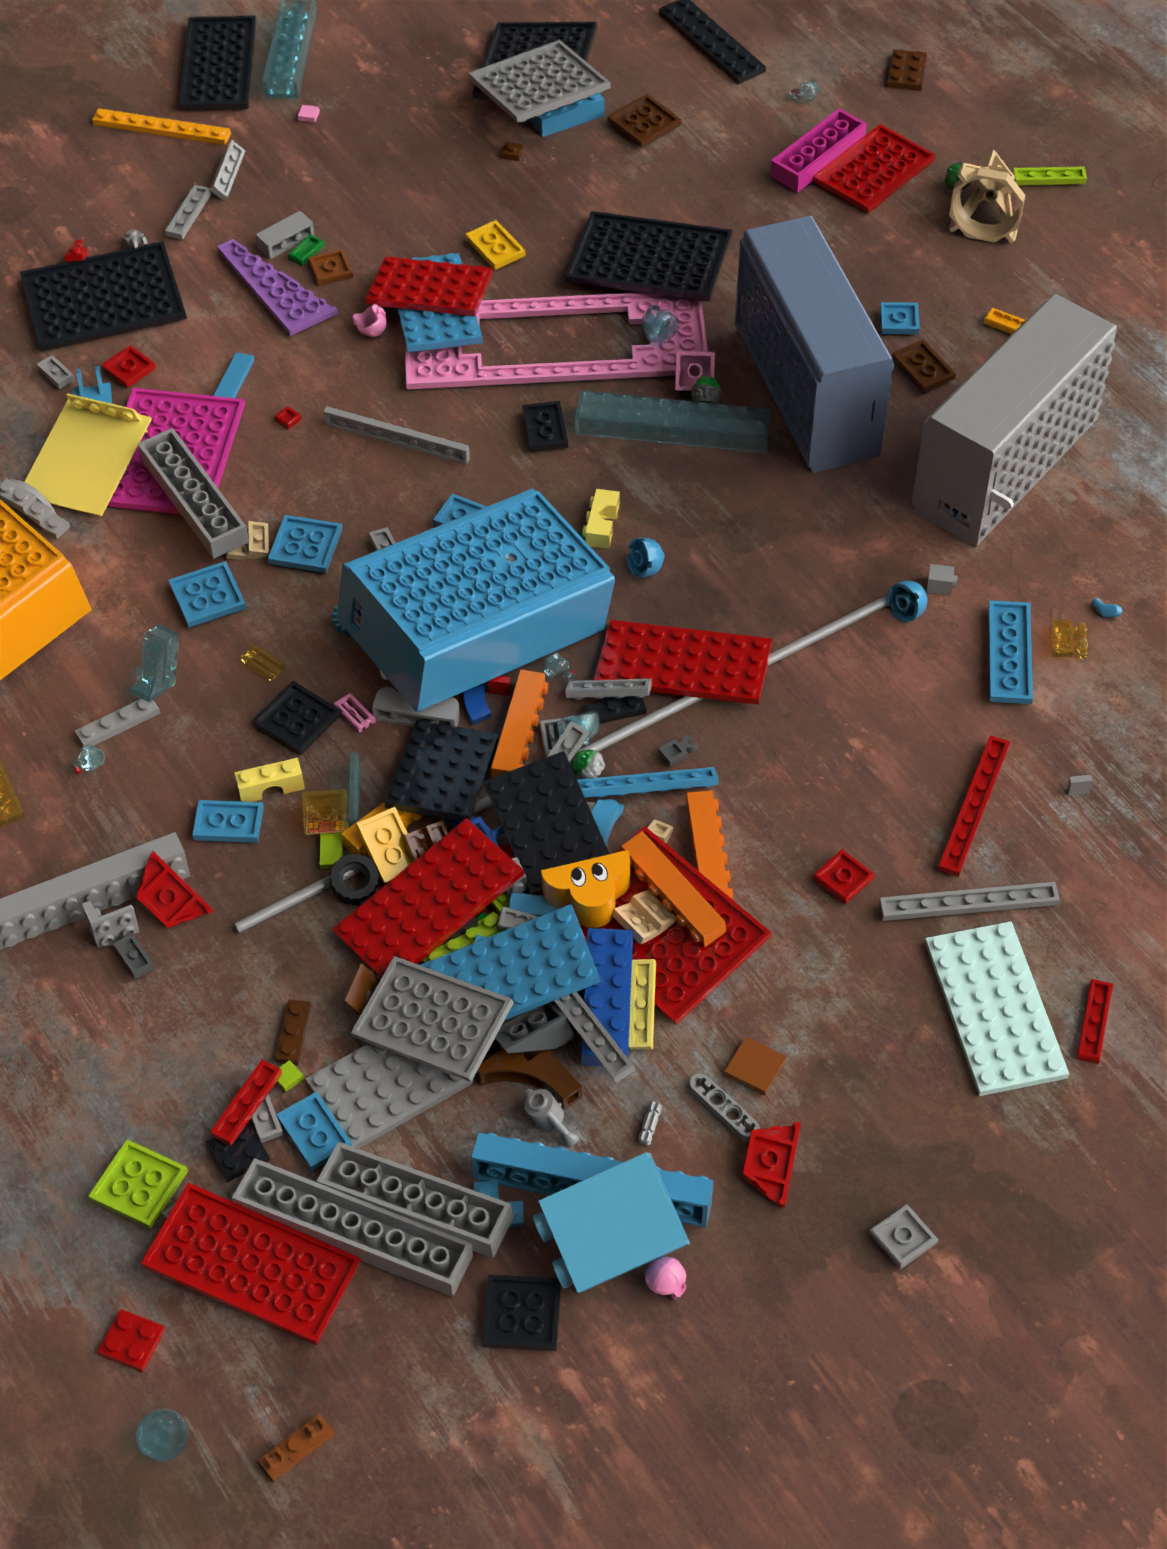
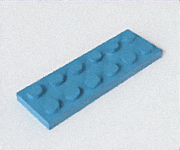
[988,600,1033,704]

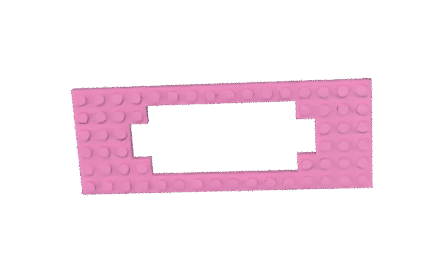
[405,292,708,389]

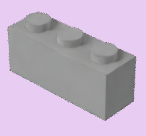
[256,211,314,259]

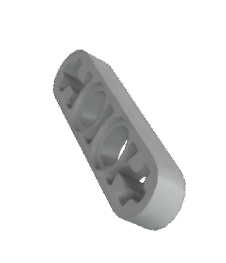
[690,1073,760,1143]

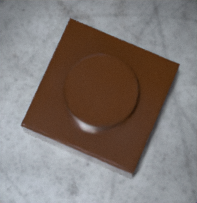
[502,142,523,161]

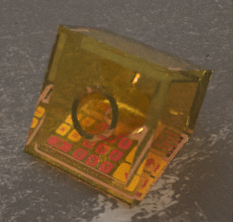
[302,789,350,835]

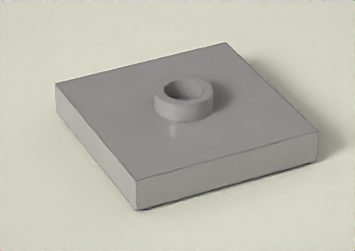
[869,1204,938,1269]

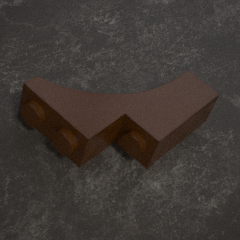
[475,1047,582,1110]

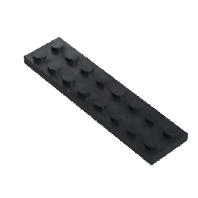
[659,0,766,85]

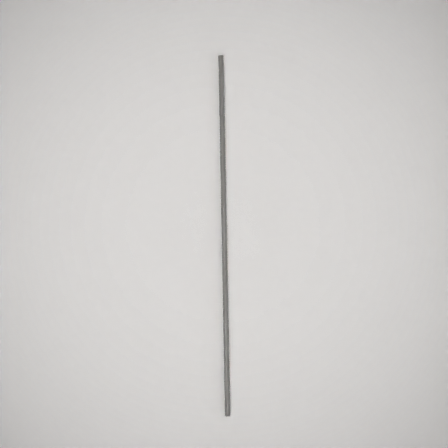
[234,595,887,933]

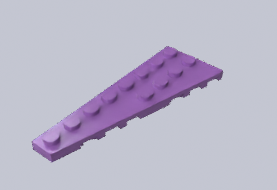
[217,239,338,336]

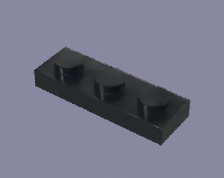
[580,696,647,727]

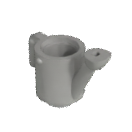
[524,1089,579,1147]

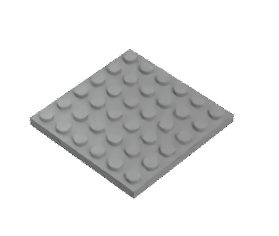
[468,40,611,123]

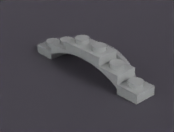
[0,479,70,539]

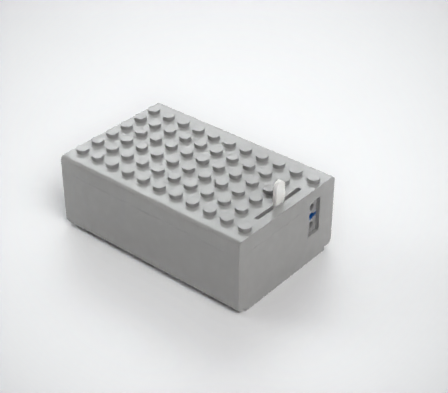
[912,294,1117,547]

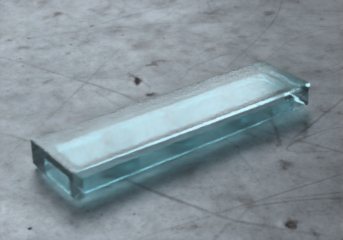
[348,752,360,827]

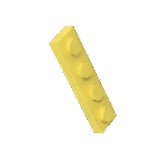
[629,959,656,1050]

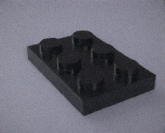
[522,401,568,452]

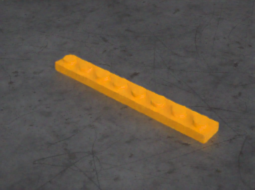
[92,108,231,145]

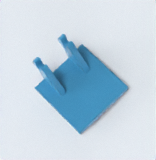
[72,366,112,404]

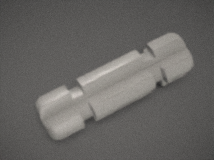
[638,1101,661,1146]

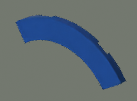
[464,682,491,725]

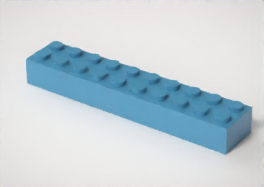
[471,1133,714,1228]

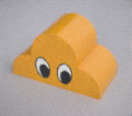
[541,850,630,928]

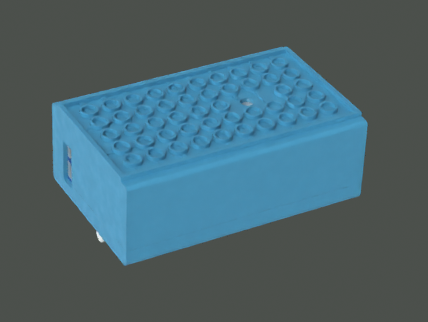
[337,489,615,712]

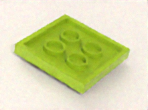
[88,1139,188,1230]

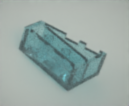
[129,624,179,702]

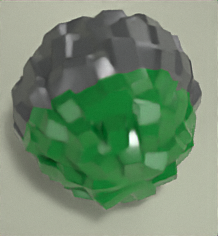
[945,162,971,192]
[691,376,722,405]

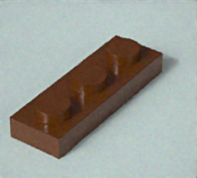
[275,999,311,1065]

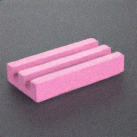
[333,693,376,733]

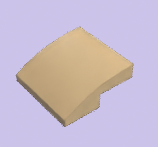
[226,521,269,560]
[612,890,677,944]

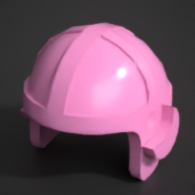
[352,304,386,337]
[643,1257,687,1300]

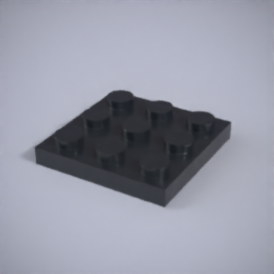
[252,681,341,755]
[482,1274,561,1351]

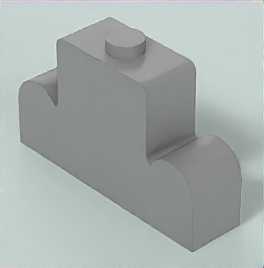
[372,687,460,727]

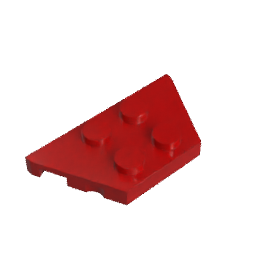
[136,850,214,928]
[741,1122,801,1209]

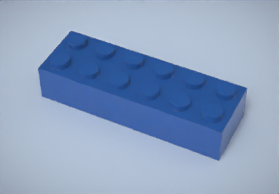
[581,928,633,1067]

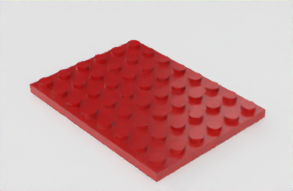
[580,826,771,1025]

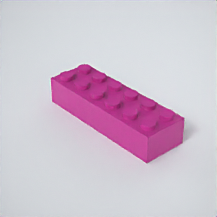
[770,108,866,193]

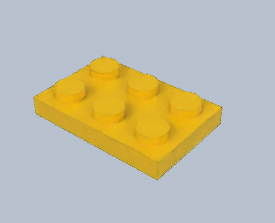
[466,220,526,270]
[355,807,411,884]

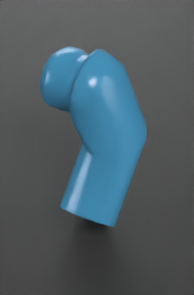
[1091,598,1122,618]

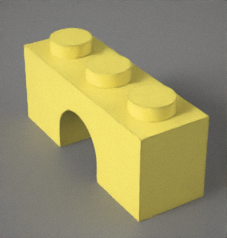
[582,489,620,549]
[235,758,305,802]

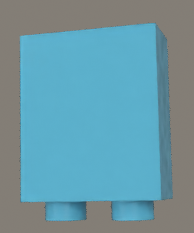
[533,1152,690,1293]

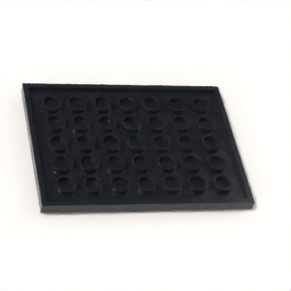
[472,22,598,100]
[565,211,733,302]
[20,241,187,351]

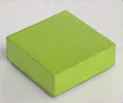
[276,1060,304,1092]

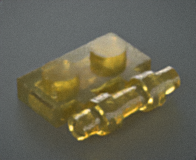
[1050,619,1090,659]

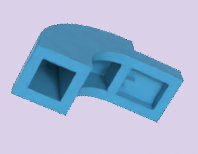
[591,799,624,847]

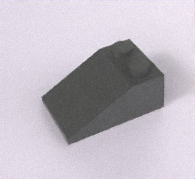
[494,1002,575,1053]

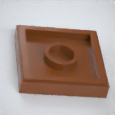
[308,249,354,286]
[724,1037,787,1095]

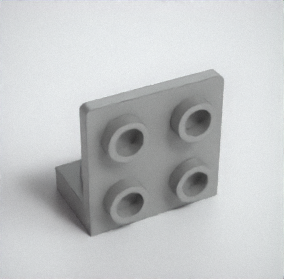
[82,901,140,948]

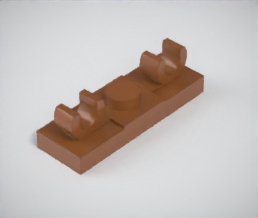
[258,1413,335,1482]

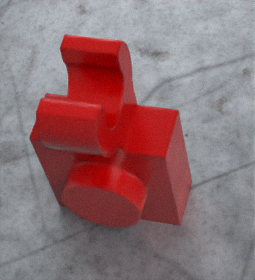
[64,239,88,262]

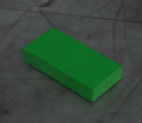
[287,234,325,266]

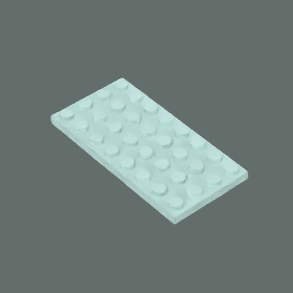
[925,921,1069,1096]

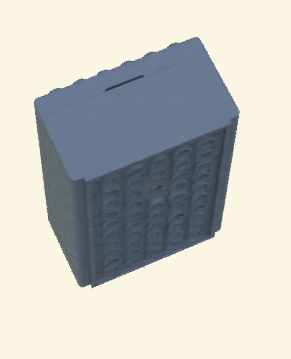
[735,216,894,473]

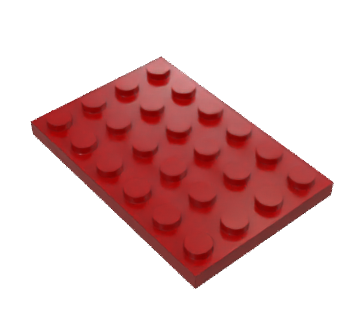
[813,124,936,213]
[366,256,493,316]

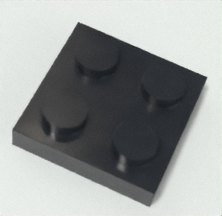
[206,1121,270,1182]

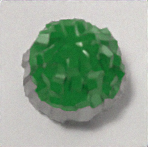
[571,749,605,779]

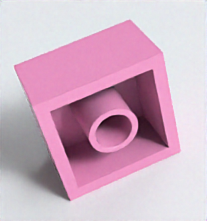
[675,351,715,391]

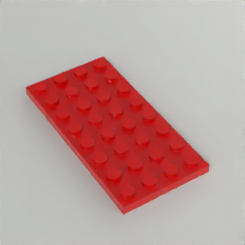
[594,620,772,705]
[332,818,525,979]
[141,1182,361,1346]

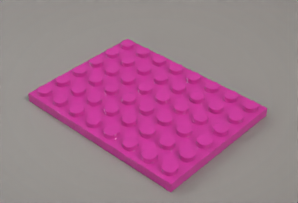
[107,388,245,514]

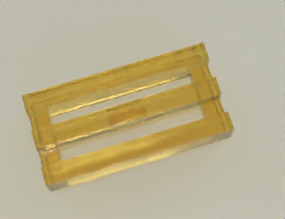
[241,644,285,681]

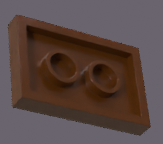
[887,49,927,91]
[892,339,956,393]

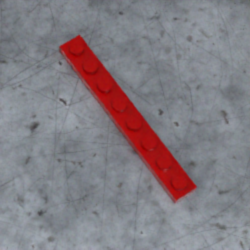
[938,735,1011,877]

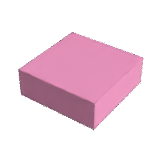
[298,105,320,123]

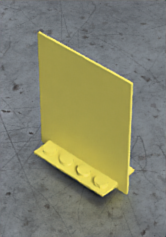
[24,393,152,516]

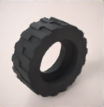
[329,853,379,905]

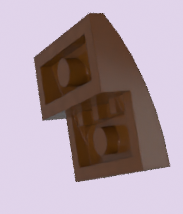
[400,821,448,864]

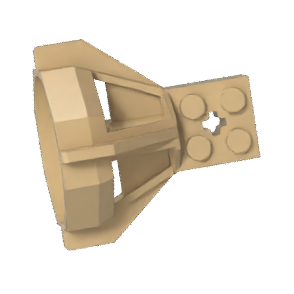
[948,150,1025,243]

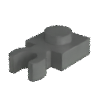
[658,735,698,767]

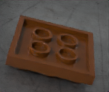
[607,94,681,148]

